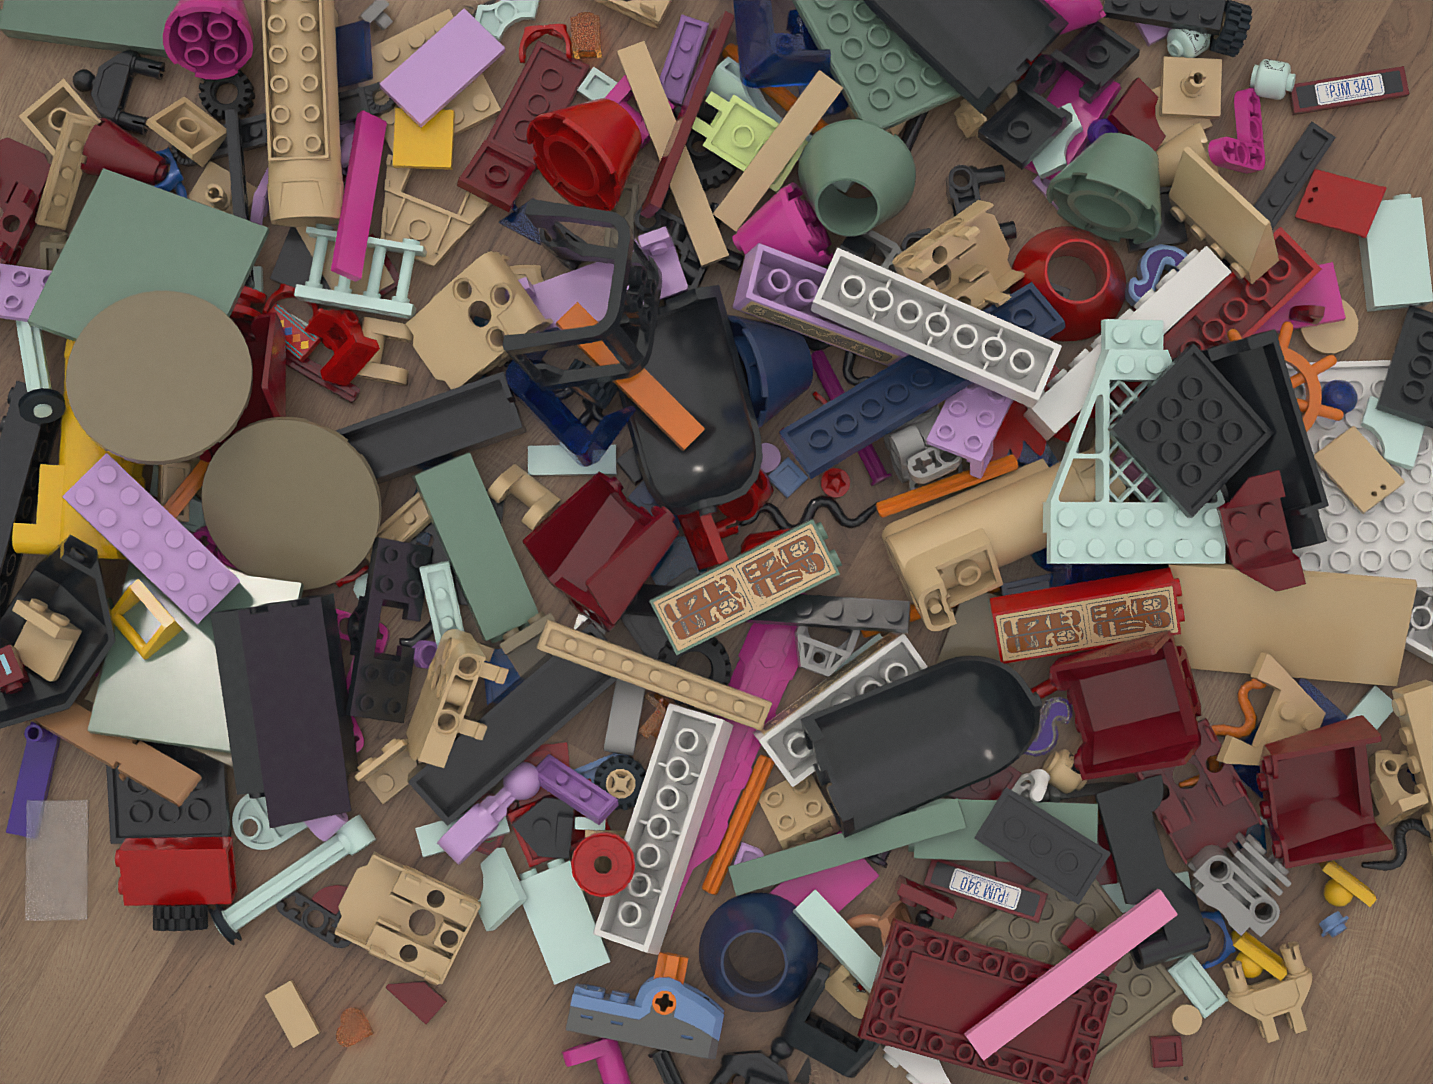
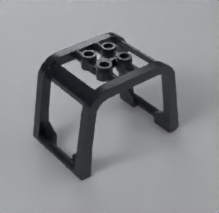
[503,199,662,392]

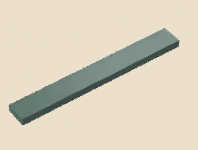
[728,798,967,896]

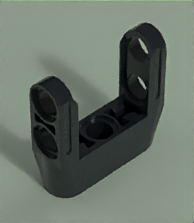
[781,962,880,1078]

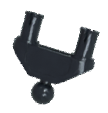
[73,50,165,136]
[709,1036,794,1084]

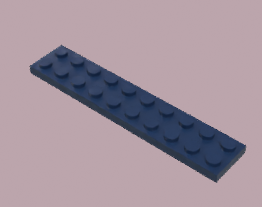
[779,282,1066,479]

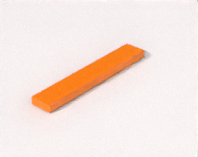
[556,302,705,451]

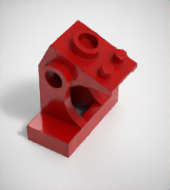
[304,308,380,387]

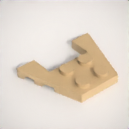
[380,154,491,268]
[1216,652,1326,766]

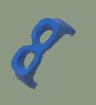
[154,147,184,192]
[1201,910,1236,969]

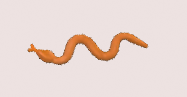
[1179,678,1268,788]

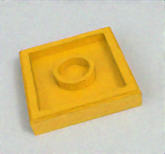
[393,108,455,170]

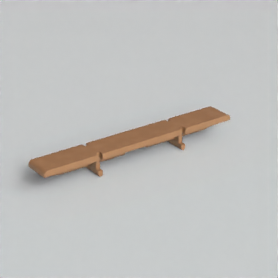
[23,702,202,807]

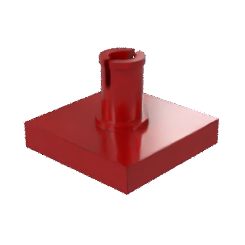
[677,512,739,570]

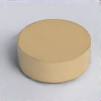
[1170,1004,1202,1035]

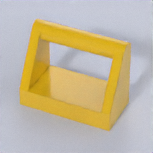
[111,579,183,659]

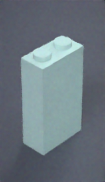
[1358,194,1433,312]
[519,858,612,985]

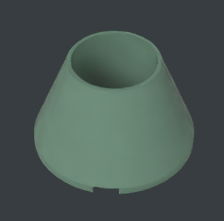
[798,119,916,236]
[1046,133,1162,244]

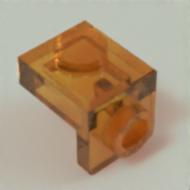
[638,693,669,739]

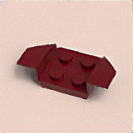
[1217,470,1306,592]

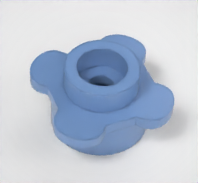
[1319,911,1349,938]

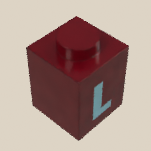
[0,645,30,695]

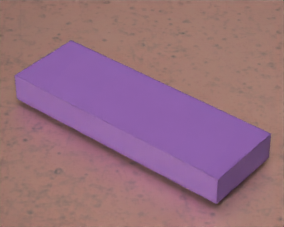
[659,14,709,107]
[536,754,618,825]

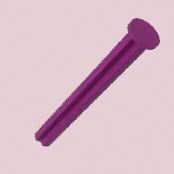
[811,350,892,487]

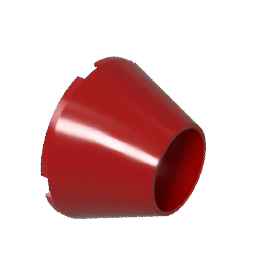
[527,98,642,211]
[1010,226,1126,342]

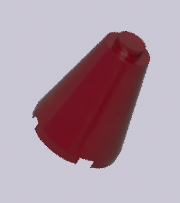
[81,118,168,186]

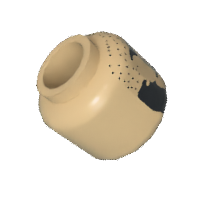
[1042,749,1087,794]

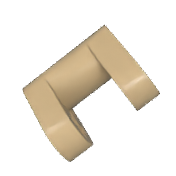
[356,317,414,386]
[487,464,561,531]

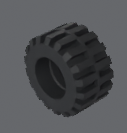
[658,637,732,708]

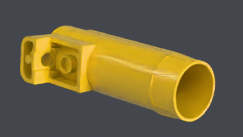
[12,339,145,560]

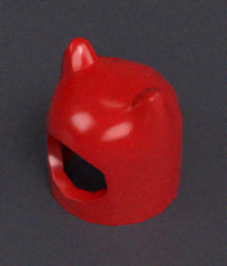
[718,468,774,521]

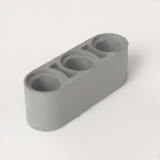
[604,679,646,756]

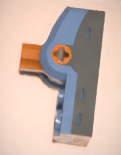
[566,951,724,1059]

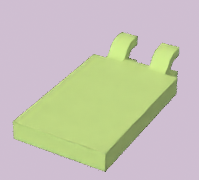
[692,91,808,192]

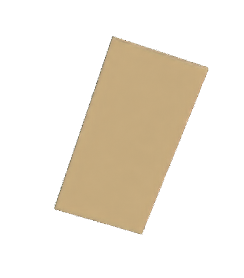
[1168,564,1417,686]

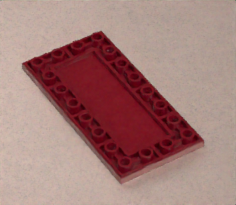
[857,918,1117,1084]

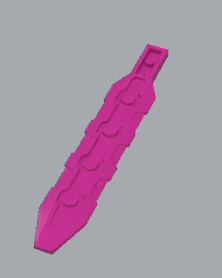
[669,593,805,923]

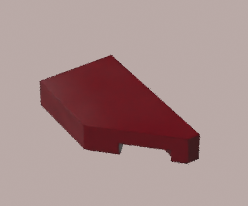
[385,981,447,1024]

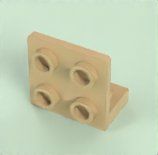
[354,738,421,804]
[758,774,840,850]

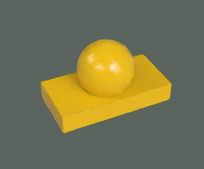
[1319,860,1377,907]
[1231,930,1287,981]

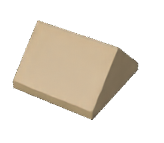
[146,97,227,167]

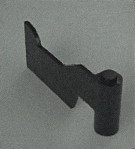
[1094,775,1211,970]

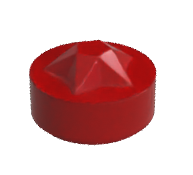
[820,468,850,498]

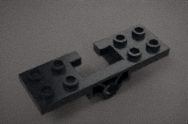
[978,21,1140,170]
[345,537,432,723]

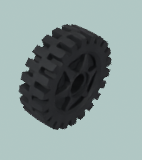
[673,101,738,191]

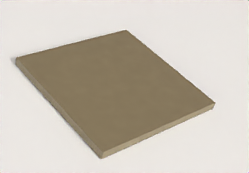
[961,878,1183,1063]

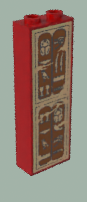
[989,567,1185,663]

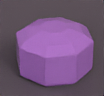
[412,640,437,669]

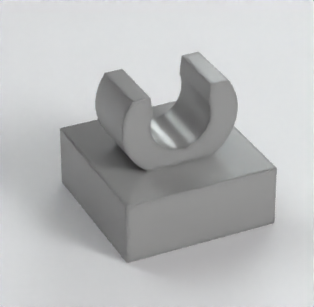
[358,0,393,30]

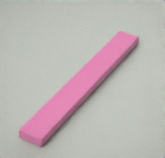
[964,889,1178,1061]

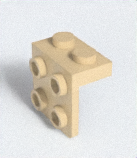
[12,598,82,681]

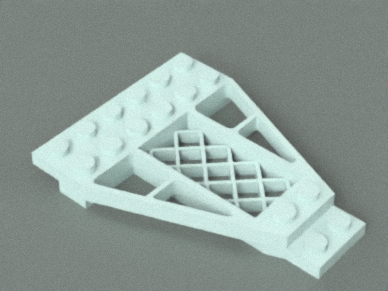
[1043,319,1225,564]

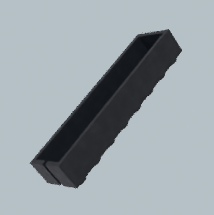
[335,372,527,484]
[407,618,618,826]

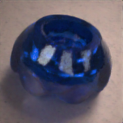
[1321,379,1358,415]

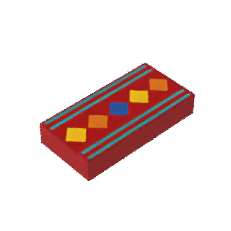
[268,303,322,363]

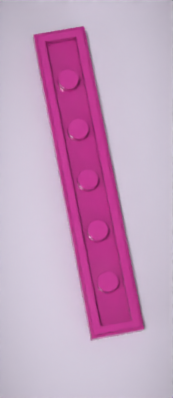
[331,110,387,282]

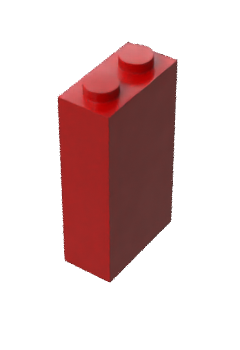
[115,836,238,906]

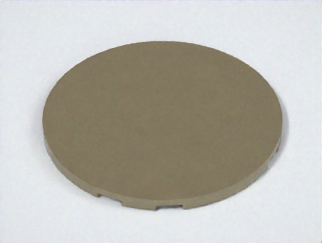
[66,291,253,465]
[202,417,382,590]

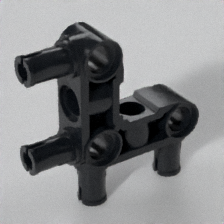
[900,164,1017,258]
[634,187,744,305]

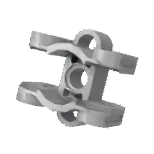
[884,405,963,491]

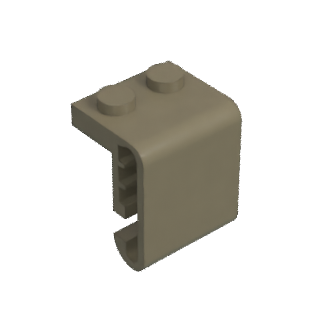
[499,611,556,677]

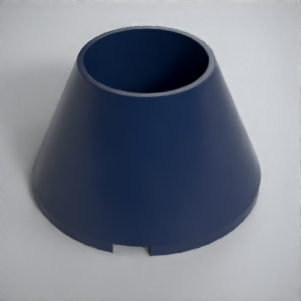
[728,315,813,428]
[699,893,818,1012]

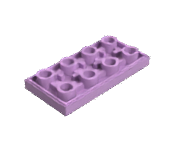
[379,9,505,128]

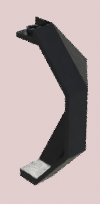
[0,534,116,729]

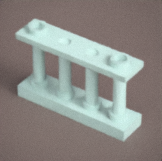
[294,224,427,319]

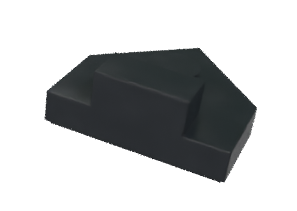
[512,796,574,859]

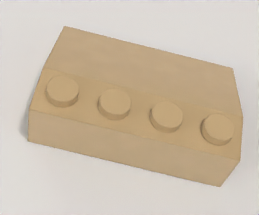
[1169,146,1279,284]

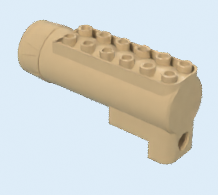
[261,0,344,227]
[882,447,1130,631]

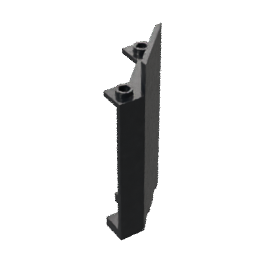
[1172,329,1329,550]
[210,593,358,828]

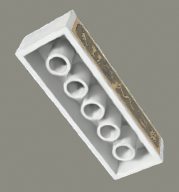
[753,632,928,787]

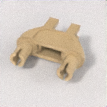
[1222,942,1313,1043]

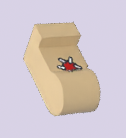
[825,963,870,1019]

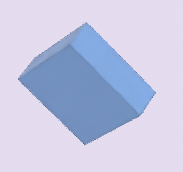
[768,457,808,499]

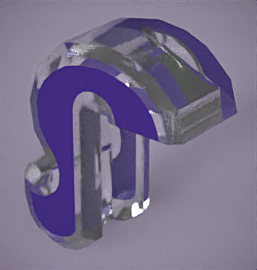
[1024,697,1073,757]

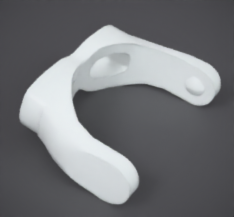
[1012,769,1050,802]

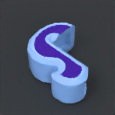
[1125,244,1188,306]

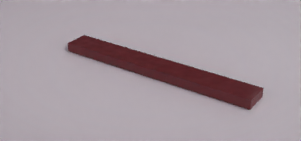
[640,11,734,219]

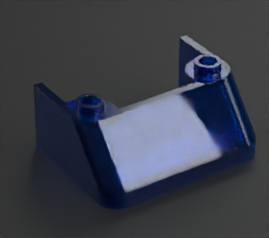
[733,0,831,88]
[506,327,636,467]

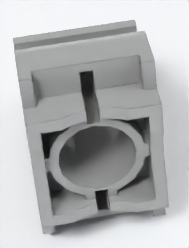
[1187,832,1292,937]

